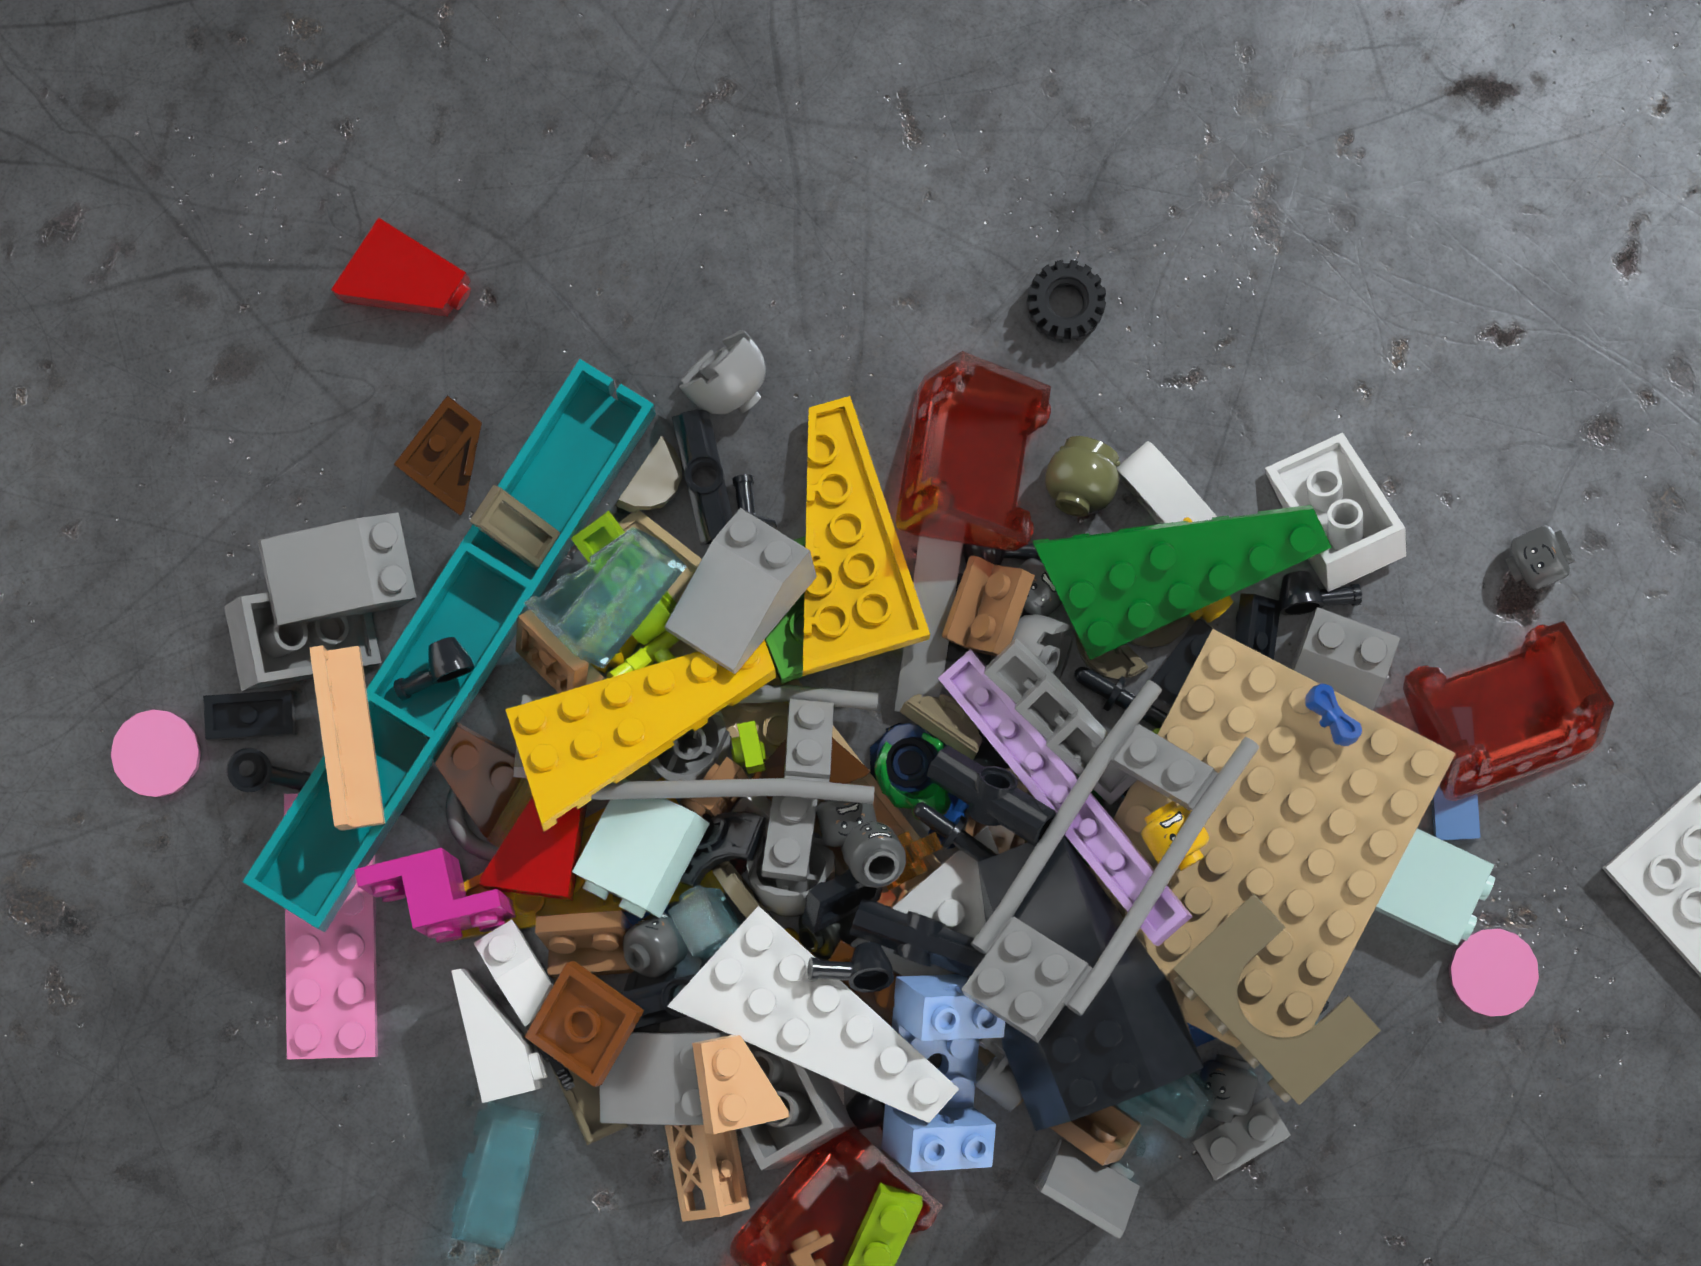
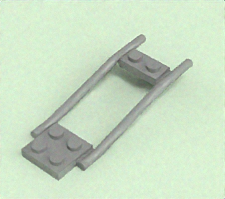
[961,680,1259,1043]
[513,685,878,804]

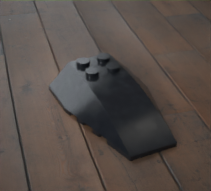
[978,835,1204,1131]

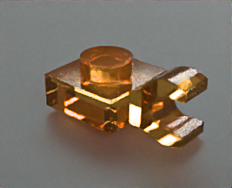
[886,831,943,891]

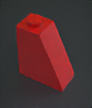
[331,217,471,317]
[479,797,587,901]

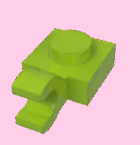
[731,720,767,774]

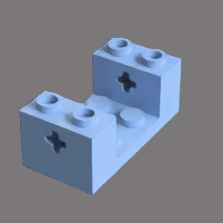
[881,974,1005,1172]

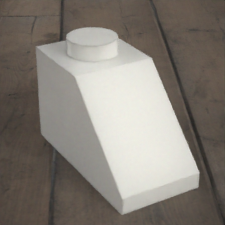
[473,919,553,1029]

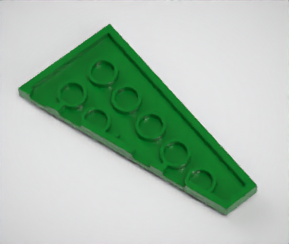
[1033,505,1332,660]

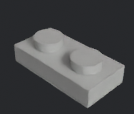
[762,796,818,882]
[1191,1097,1291,1181]

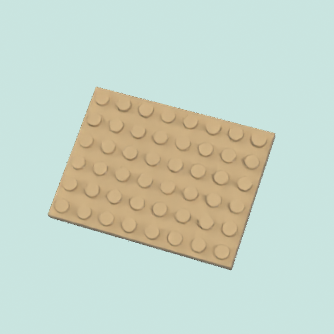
[1089,629,1456,1048]

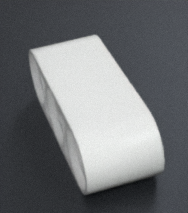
[1116,441,1217,524]

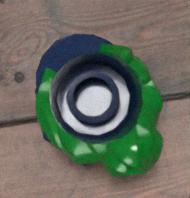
[870,723,951,820]

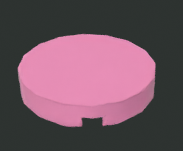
[111,709,201,798]
[1448,929,1539,1017]

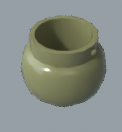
[1045,436,1120,517]

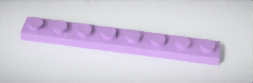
[938,649,1193,946]

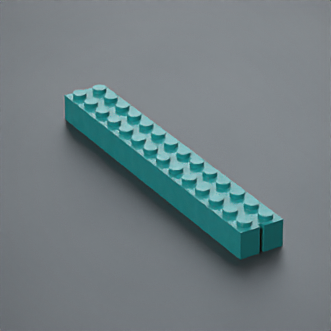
[242,359,656,932]

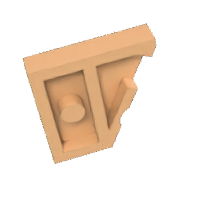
[692,1035,789,1134]

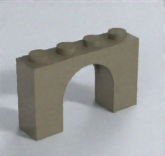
[1173,894,1381,1105]

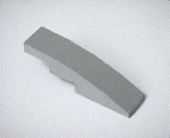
[894,530,964,712]
[984,638,1137,805]

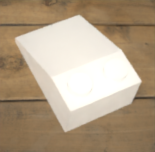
[1265,432,1406,592]
[451,969,548,1103]

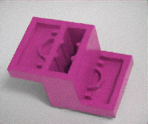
[354,847,516,943]

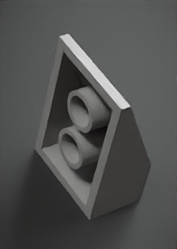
[665,508,817,674]
[258,512,416,627]
[224,592,382,692]
[1291,607,1401,711]
[600,1031,730,1125]
[740,1041,854,1171]
[1033,1138,1140,1239]

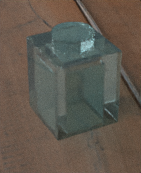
[668,885,740,958]

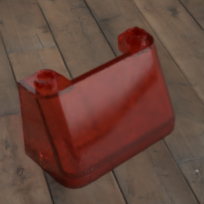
[895,351,1051,551]
[1403,621,1614,801]
[730,1126,944,1266]

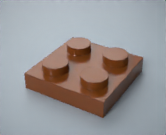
[525,961,644,1087]

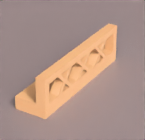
[309,645,385,831]
[665,1125,750,1222]

